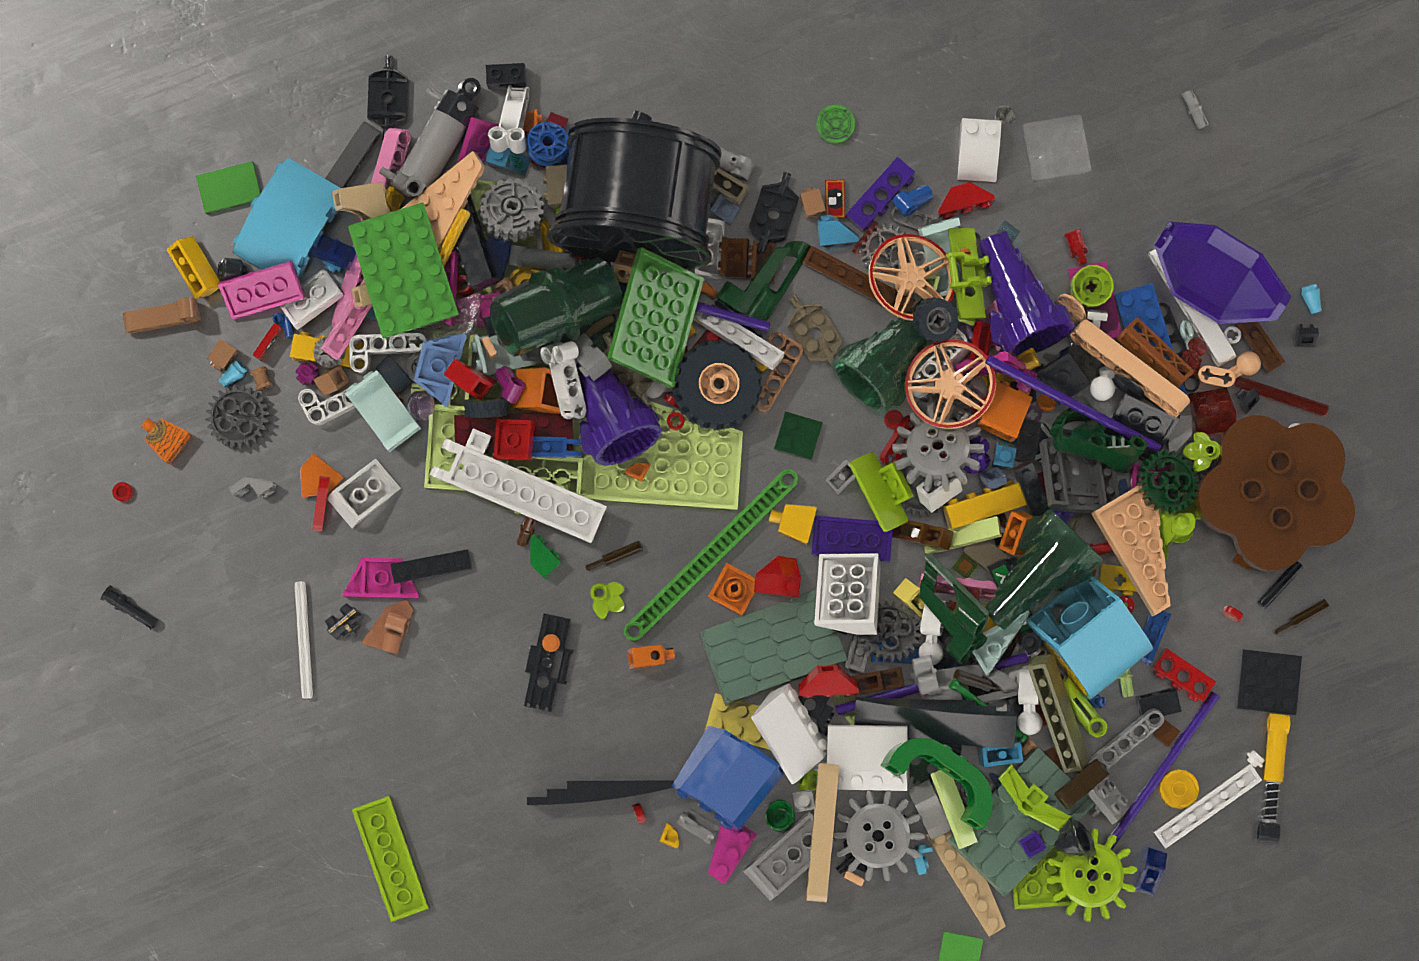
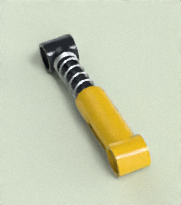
[1257,713,1290,844]

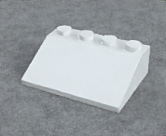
[814,553,881,635]
[751,684,828,784]
[827,725,910,791]

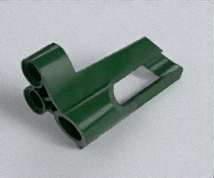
[716,241,811,321]
[919,554,990,664]

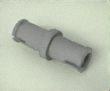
[1182,89,1210,130]

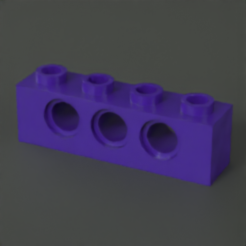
[845,156,915,233]

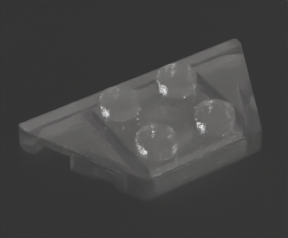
[416,292,482,340]

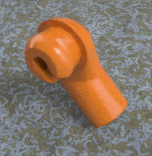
[700,282,718,300]

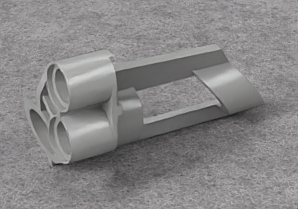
[912,655,1019,703]

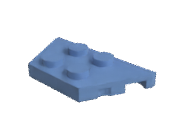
[413,333,467,407]

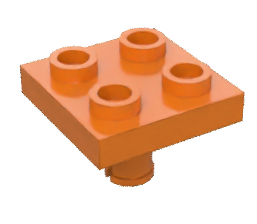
[708,563,755,616]

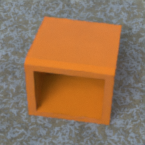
[511,368,570,414]
[976,381,1033,443]

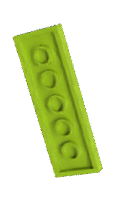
[352,796,429,922]

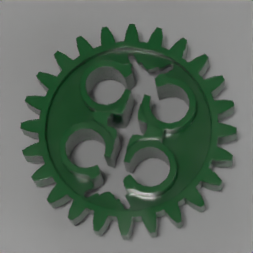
[1137,450,1200,514]

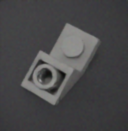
[229,477,277,498]

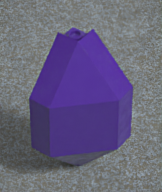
[1154,222,1291,324]

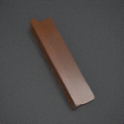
[1116,317,1195,388]

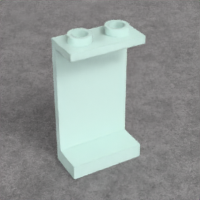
[918,217,973,299]
[471,335,544,376]
[345,370,421,452]

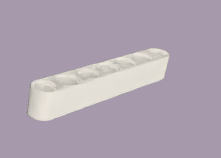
[1149,249,1236,367]

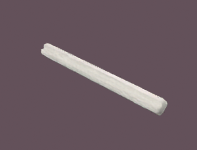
[295,581,313,699]

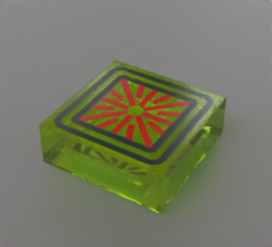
[951,553,979,579]

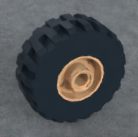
[672,340,762,430]

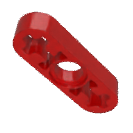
[880,415,915,466]
[312,476,330,531]

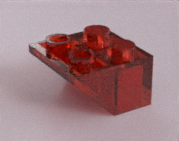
[1188,388,1237,434]

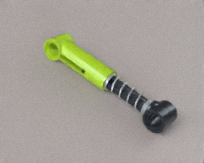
[1018,631,1107,737]

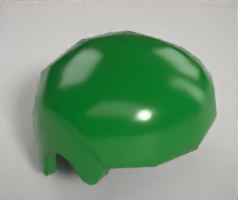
[765,799,795,832]

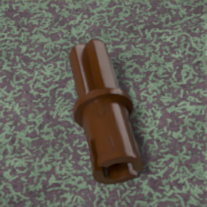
[516,516,537,547]

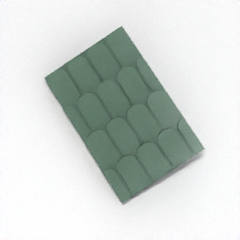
[699,589,848,706]
[947,747,1095,897]

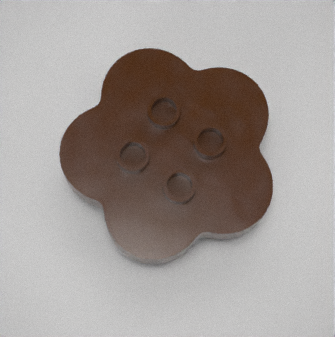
[1195,415,1355,572]

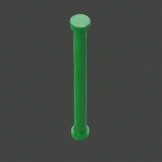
[949,678,1028,743]

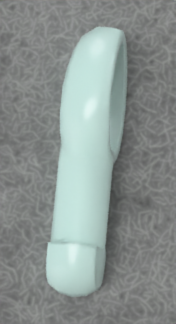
[1180,320,1197,358]

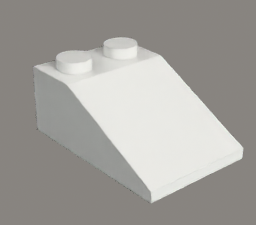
[957,118,1001,183]
[327,459,401,528]

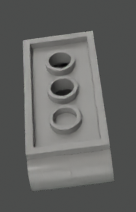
[743,811,837,901]

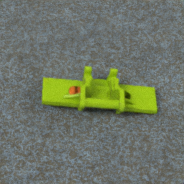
[946,228,992,319]

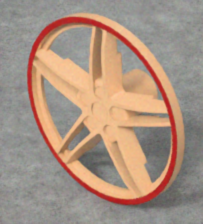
[868,234,955,321]
[905,339,996,429]

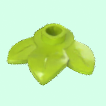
[1182,432,1220,472]
[590,582,625,620]

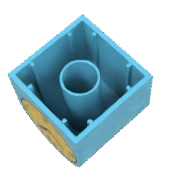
[1026,572,1153,700]

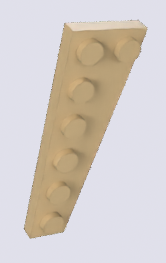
[925,830,1006,937]

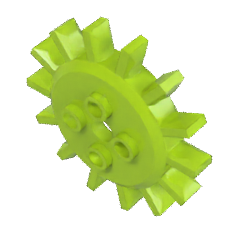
[1045,829,1137,921]

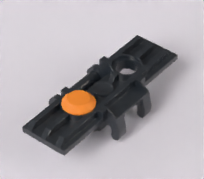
[524,613,574,712]

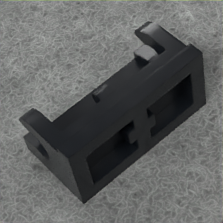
[1135,687,1182,720]

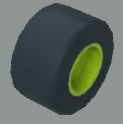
[375,355,412,393]

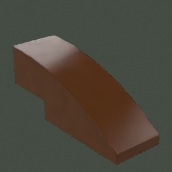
[892,520,954,551]
[844,667,905,697]

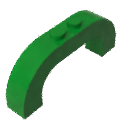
[880,738,993,830]

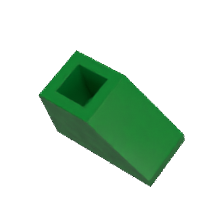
[530,534,561,579]

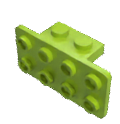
[849,452,914,532]

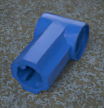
[892,185,933,217]

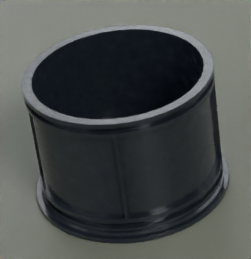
[547,118,722,270]

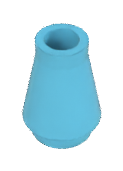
[1301,284,1322,314]
[219,360,248,387]

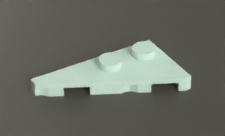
[973,608,1030,676]

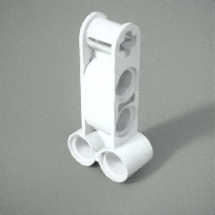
[488,85,530,154]
[540,341,586,419]

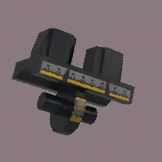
[325,603,363,640]

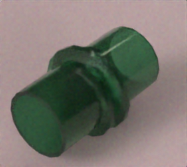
[490,257,623,357]

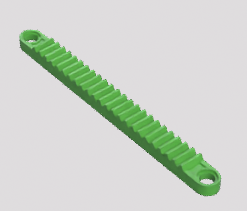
[624,469,798,641]

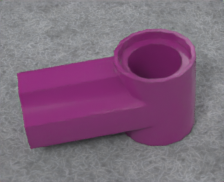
[495,366,526,403]

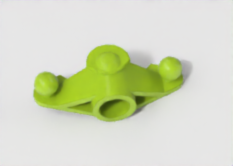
[1159,498,1201,560]

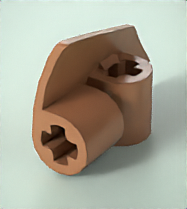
[362,599,414,654]

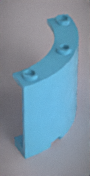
[232,157,340,280]

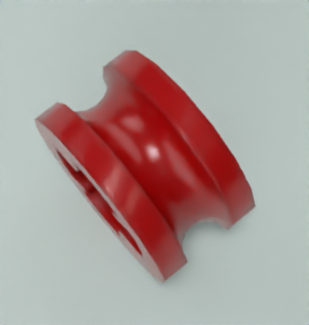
[667,412,685,431]

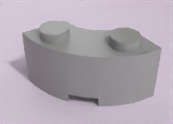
[908,780,951,840]

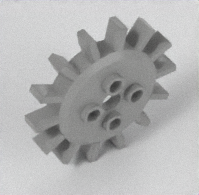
[892,405,985,492]
[833,790,924,881]

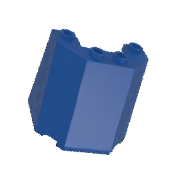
[671,726,784,831]

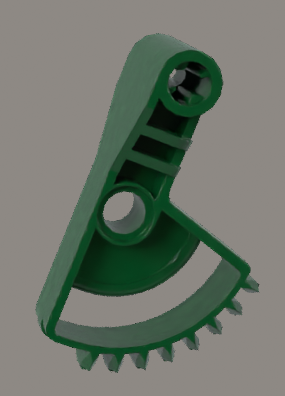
[1049,405,1147,473]

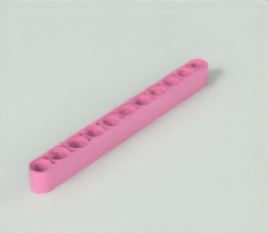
[332,128,411,328]

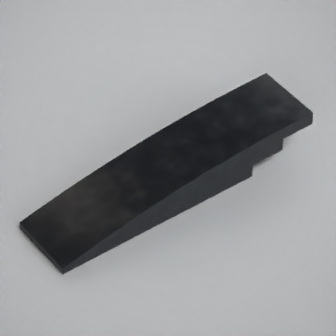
[854,697,1017,748]
[527,780,675,805]

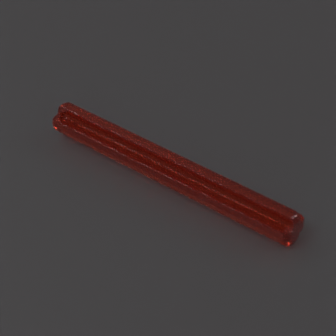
[1234,376,1329,416]

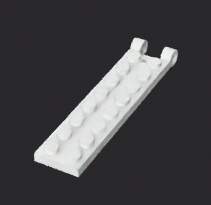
[430,439,607,543]

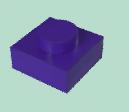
[1018,831,1046,858]

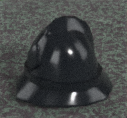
[1054,821,1096,858]

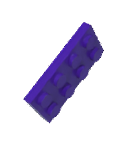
[811,515,893,562]

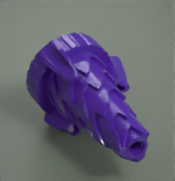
[979,230,1075,357]
[576,339,662,466]

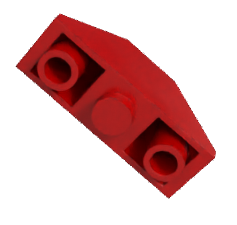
[937,182,995,219]
[444,358,497,400]
[798,665,859,698]

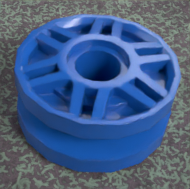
[527,122,568,166]

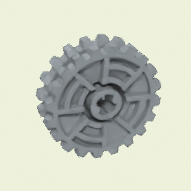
[480,178,544,242]

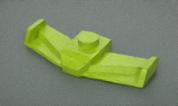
[998,764,1072,831]

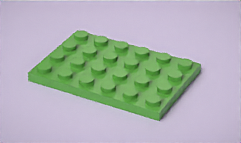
[348,202,459,339]
[607,248,704,388]

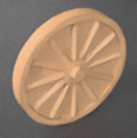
[1056,294,1086,325]

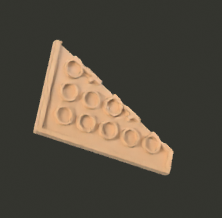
[402,151,485,250]
[1091,477,1171,616]

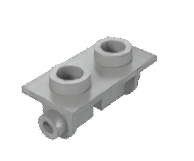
[676,806,720,844]

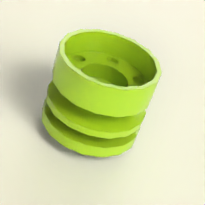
[1070,265,1114,308]

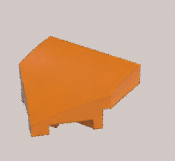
[300,453,344,498]

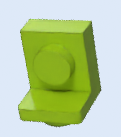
[798,770,818,792]

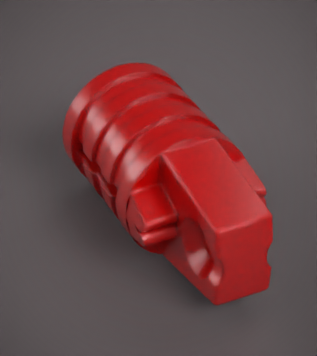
[1064,229,1088,266]

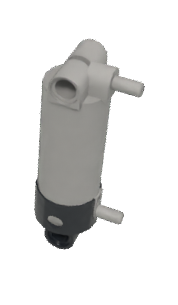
[379,78,481,198]

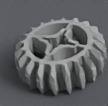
[859,223,912,274]

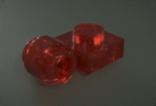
[1180,338,1207,377]

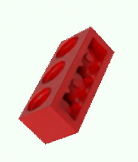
[1151,648,1216,702]

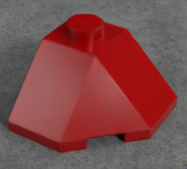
[754,556,801,597]

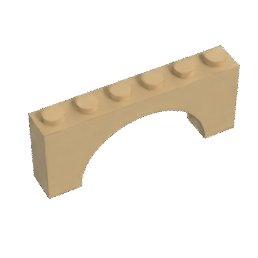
[332,182,390,308]

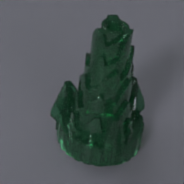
[831,298,938,412]
[985,508,1103,631]

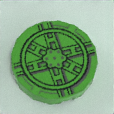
[816,104,855,144]

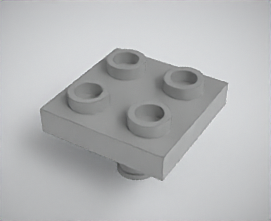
[1087,777,1131,825]

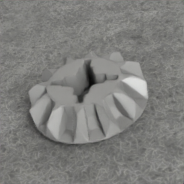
[313,337,345,368]

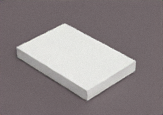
[280,268,344,330]

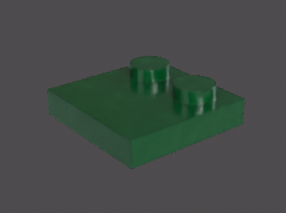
[774,411,823,460]

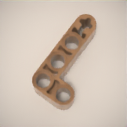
[122,297,201,333]
[756,332,803,412]

